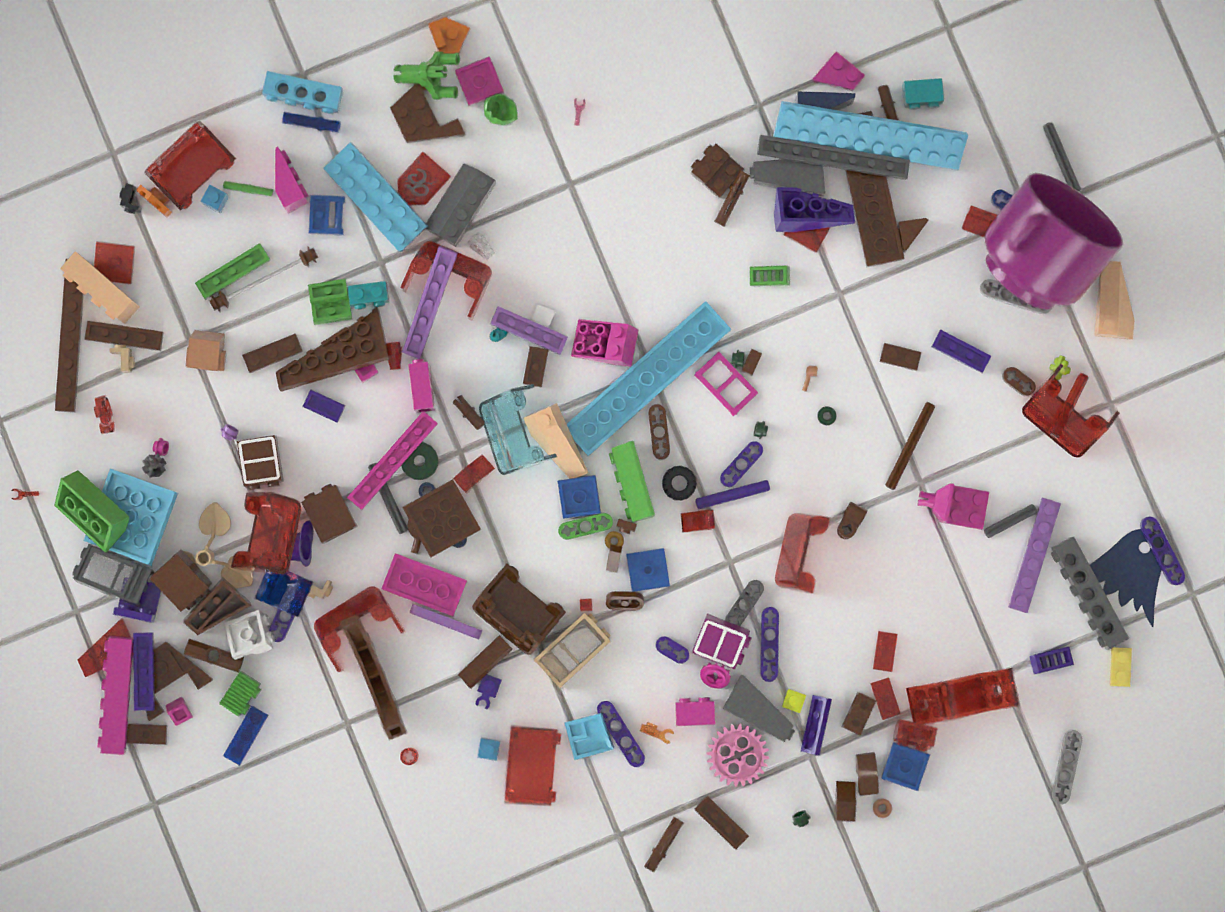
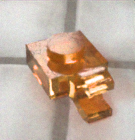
[639,722,674,744]

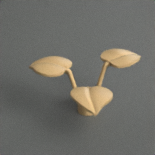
[172,502,253,588]

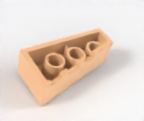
[60,251,140,324]

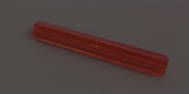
[1050,373,1089,438]

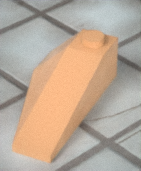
[1094,261,1134,340]
[523,403,588,479]

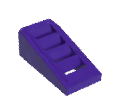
[1029,646,1074,674]

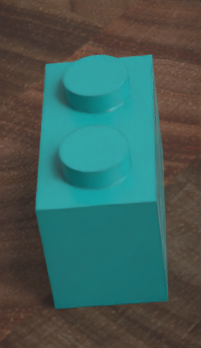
[902,78,944,110]

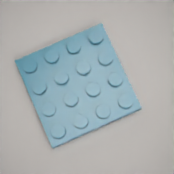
[83,469,178,566]

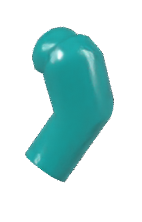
[489,328,508,342]

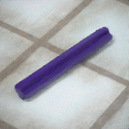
[695,480,770,510]

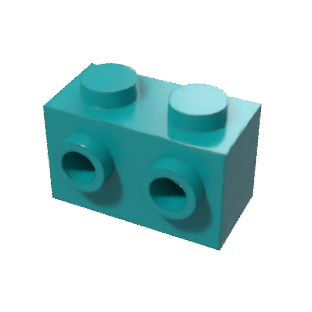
[347,281,390,310]

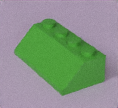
[609,440,655,523]
[54,470,129,552]

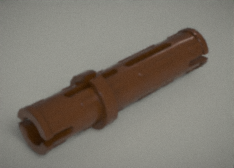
[714,170,750,227]
[644,817,684,873]

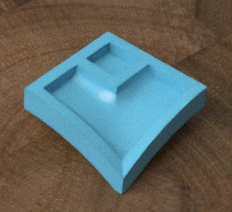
[564,713,614,760]

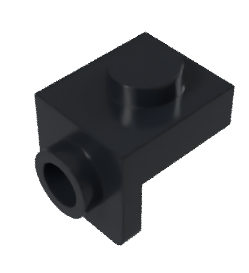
[119,183,142,214]

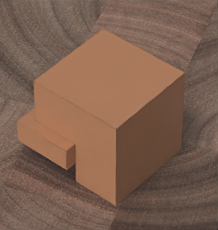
[186,330,226,371]

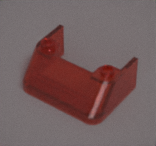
[400,241,492,321]
[1022,363,1120,458]
[314,586,406,673]

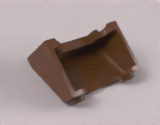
[472,563,566,655]

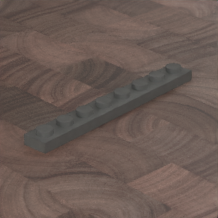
[757,135,910,180]

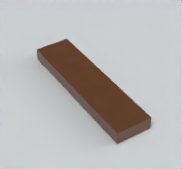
[85,321,164,351]

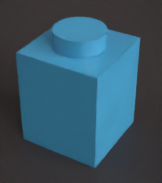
[201,184,229,213]
[477,738,500,761]

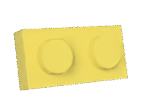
[1110,647,1132,687]

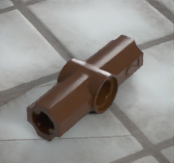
[184,638,244,673]

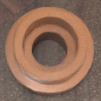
[873,798,892,818]

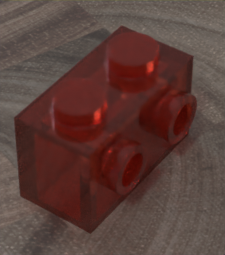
[892,719,938,752]

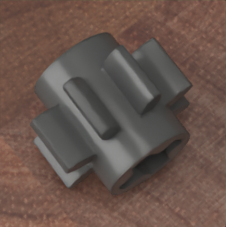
[142,454,167,478]

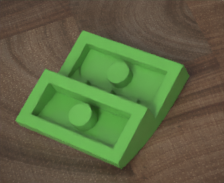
[308,279,352,325]

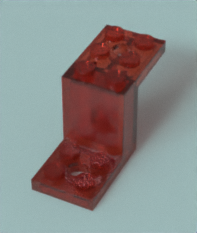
[906,667,1020,726]

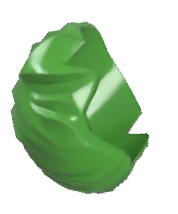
[484,94,518,125]

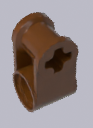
[837,502,868,539]

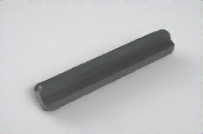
[984,504,1037,538]

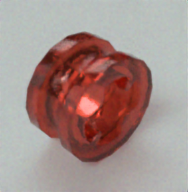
[400,747,419,765]

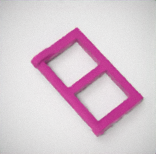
[694,352,758,417]

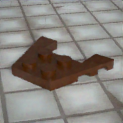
[390,84,466,143]
[146,642,213,721]

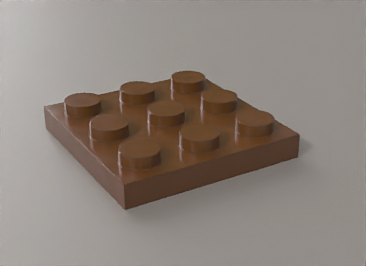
[402,479,481,558]

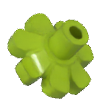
[1049,355,1071,380]

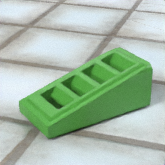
[750,265,790,286]

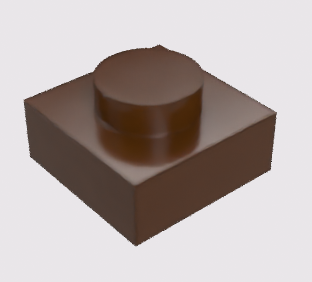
[616,519,637,534]

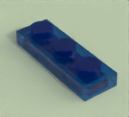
[223,705,269,766]

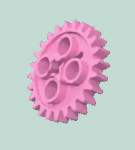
[706,724,769,787]

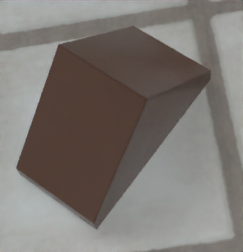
[897,218,929,253]

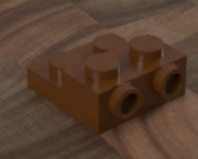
[691,143,744,199]

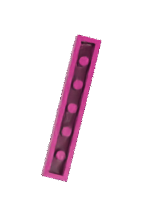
[97,636,133,755]

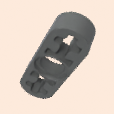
[725,580,764,626]

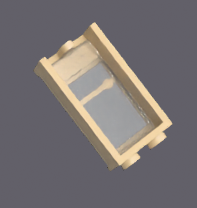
[534,613,611,688]

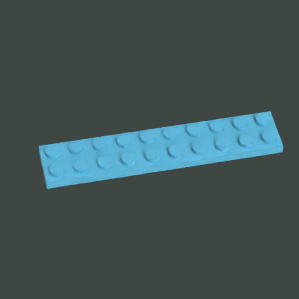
[773,101,968,170]
[567,301,731,456]

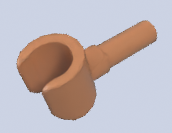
[802,366,817,392]

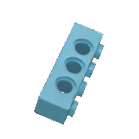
[262,71,343,114]

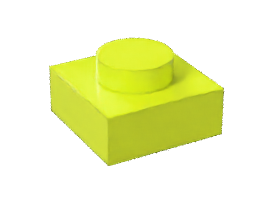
[781,689,806,713]

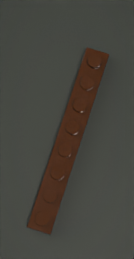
[55,259,84,412]

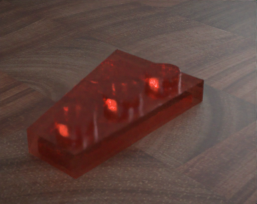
[77,618,132,677]

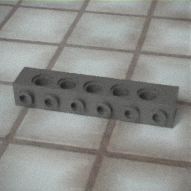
[1051,536,1129,650]

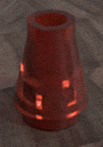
[386,342,403,370]

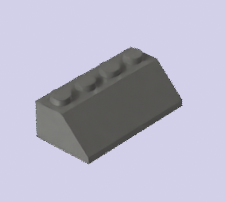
[426,163,496,247]

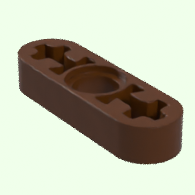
[648,404,670,460]

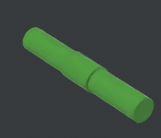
[223,181,274,196]

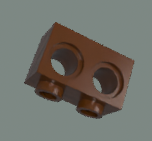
[841,692,877,736]

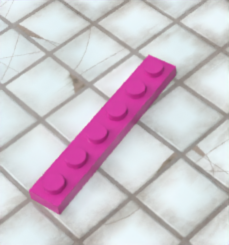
[347,411,438,510]

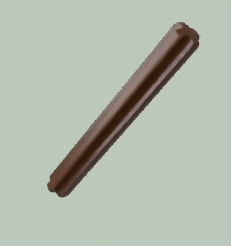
[885,402,935,490]

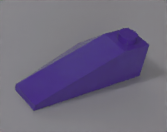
[774,187,855,232]

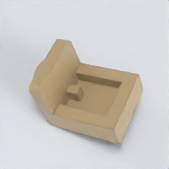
[109,345,135,373]
[301,580,333,599]

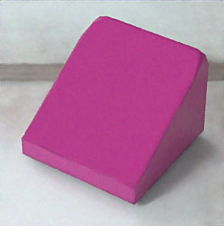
[166,697,193,726]

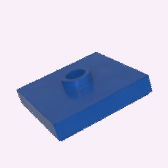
[557,475,601,519]
[626,548,670,592]
[881,742,930,791]

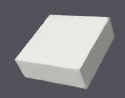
[531,304,555,328]

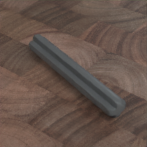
[1043,122,1081,192]
[368,463,408,534]

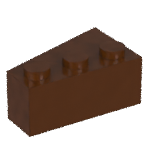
[183,577,252,636]

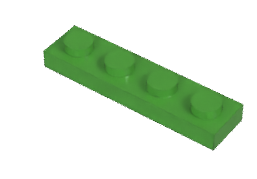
[195,243,270,300]

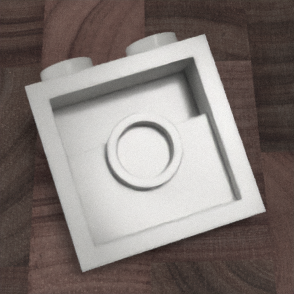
[224,610,275,660]

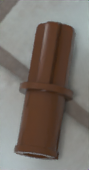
[877,85,899,121]
[453,395,485,430]

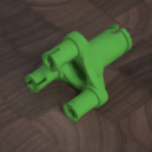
[393,51,460,100]

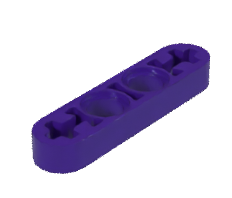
[1140,516,1185,585]
[760,607,779,682]
[597,701,645,767]

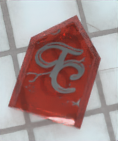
[397,152,451,205]

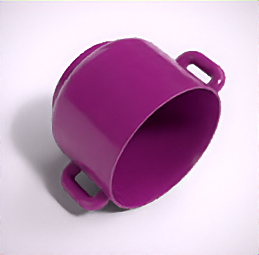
[985,173,1123,310]

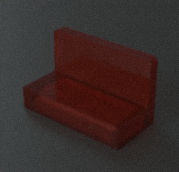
[962,205,998,238]

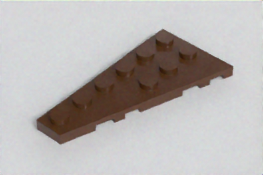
[275,307,390,392]

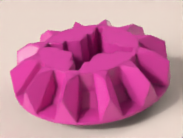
[700,662,731,689]

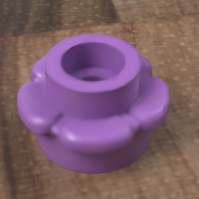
[221,424,239,441]

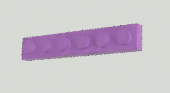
[402,246,458,359]
[1008,498,1061,613]

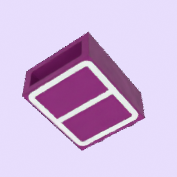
[692,613,752,670]

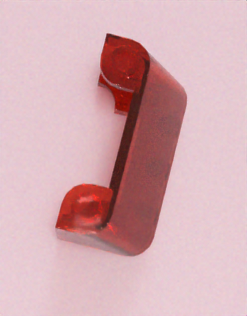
[144,121,236,211]
[231,492,301,574]
[775,513,830,594]
[504,725,561,806]

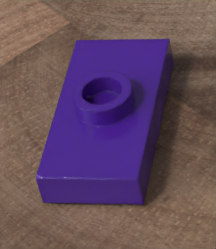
[302,389,346,423]

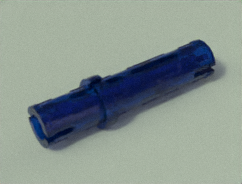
[282,111,341,133]

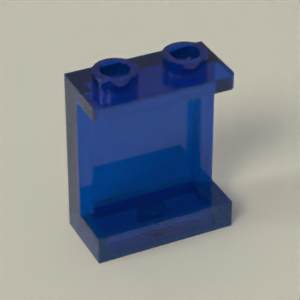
[254,563,313,617]

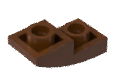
[855,752,879,796]

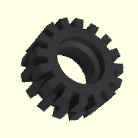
[662,466,697,501]

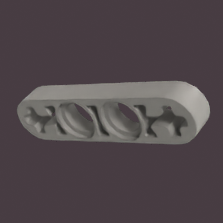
[980,279,1051,314]
[1051,730,1082,804]

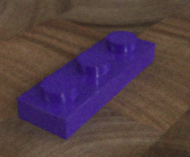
[931,329,991,373]
[800,695,832,756]

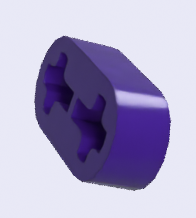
[656,636,689,664]

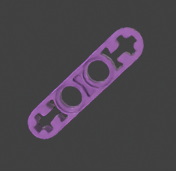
[409,604,482,640]

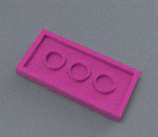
[381,553,467,617]

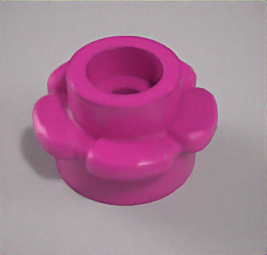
[153,438,169,456]

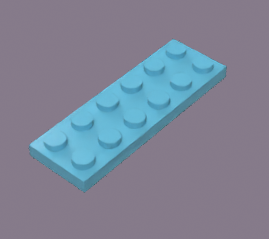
[323,142,428,252]

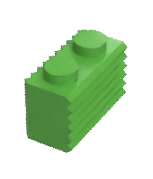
[219,671,262,716]

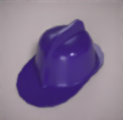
[287,520,314,567]

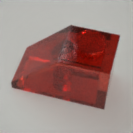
[453,454,495,494]

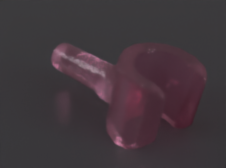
[574,98,585,126]

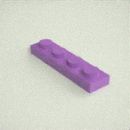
[490,306,568,355]

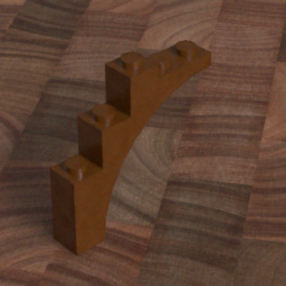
[340,614,407,740]

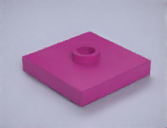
[455,56,504,106]

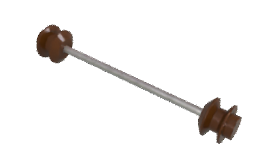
[209,246,319,312]

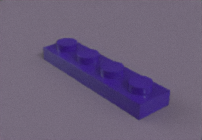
[133,633,155,711]

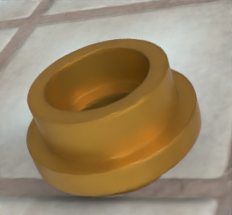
[605,531,624,549]

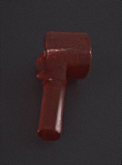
[11,489,39,500]

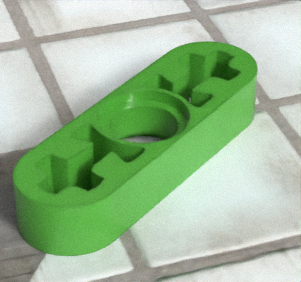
[558,513,613,540]

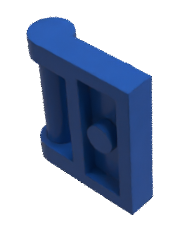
[309,195,345,236]

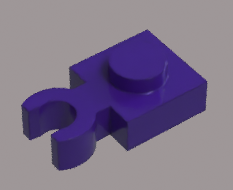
[475,674,502,709]

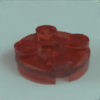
[94,395,115,434]

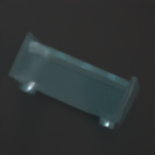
[479,384,557,475]

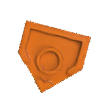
[428,17,470,53]
[136,185,172,217]

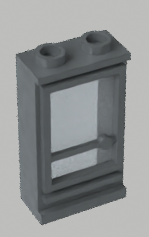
[72,544,155,607]

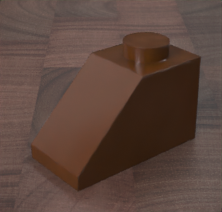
[834,781,856,822]

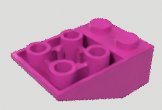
[275,147,309,213]
[571,319,639,367]

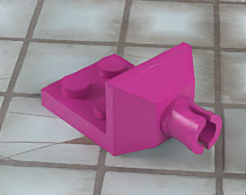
[917,483,989,530]

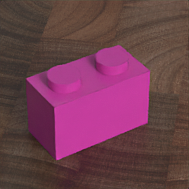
[675,697,715,726]

